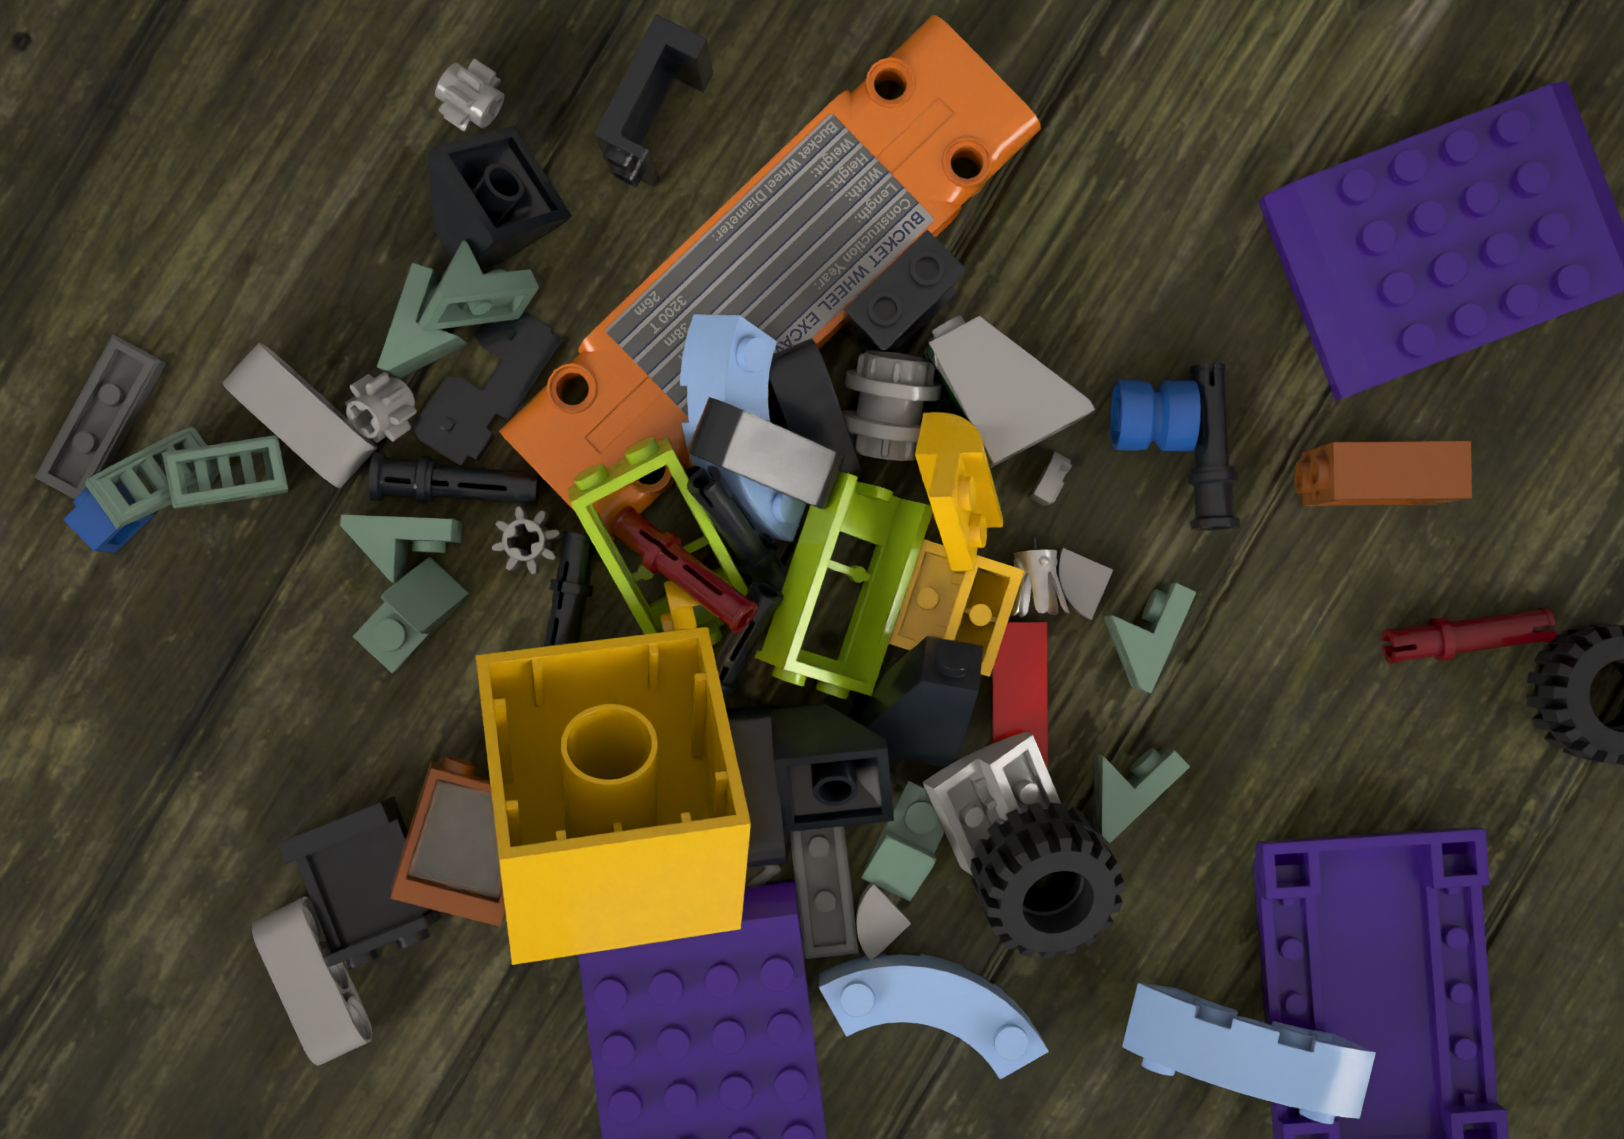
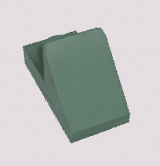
[419,240,539,331]
[377,263,467,378]
[340,515,463,583]
[352,557,471,674]
[1104,583,1196,693]
[1093,746,1190,843]
[861,779,944,901]

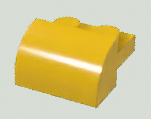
[915,412,1003,571]
[889,539,1025,677]

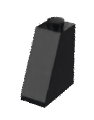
[851,636,983,767]

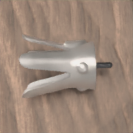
[1012,535,1069,617]

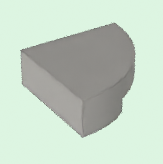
[1027,451,1072,507]
[1056,548,1113,620]
[856,882,911,960]

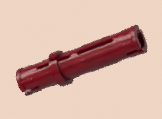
[609,506,758,634]
[1381,607,1556,664]

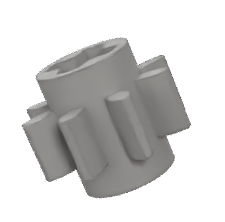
[435,58,504,132]
[345,372,416,443]
[492,507,563,575]

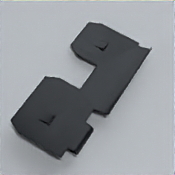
[412,311,563,466]

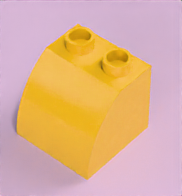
[476,627,751,965]

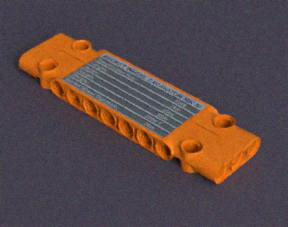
[499,15,1041,540]

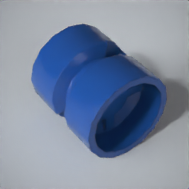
[1110,379,1201,452]

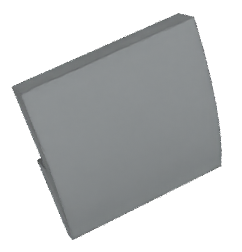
[922,732,1061,876]

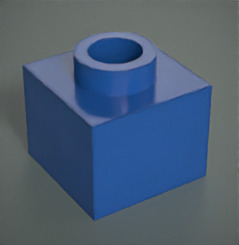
[63,483,154,553]

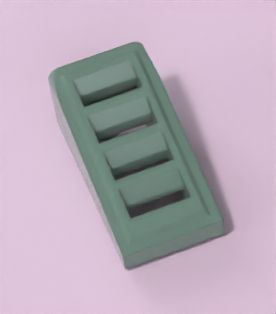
[85,426,220,529]
[162,435,288,509]

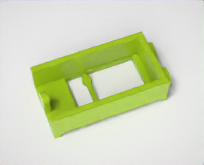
[568,436,749,645]
[755,472,933,699]

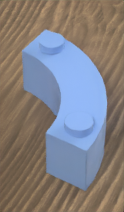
[680,314,806,542]
[819,953,1049,1079]
[1122,983,1376,1124]

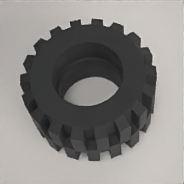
[1526,625,1624,765]
[970,802,1125,959]

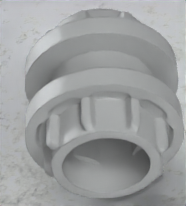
[841,350,942,461]

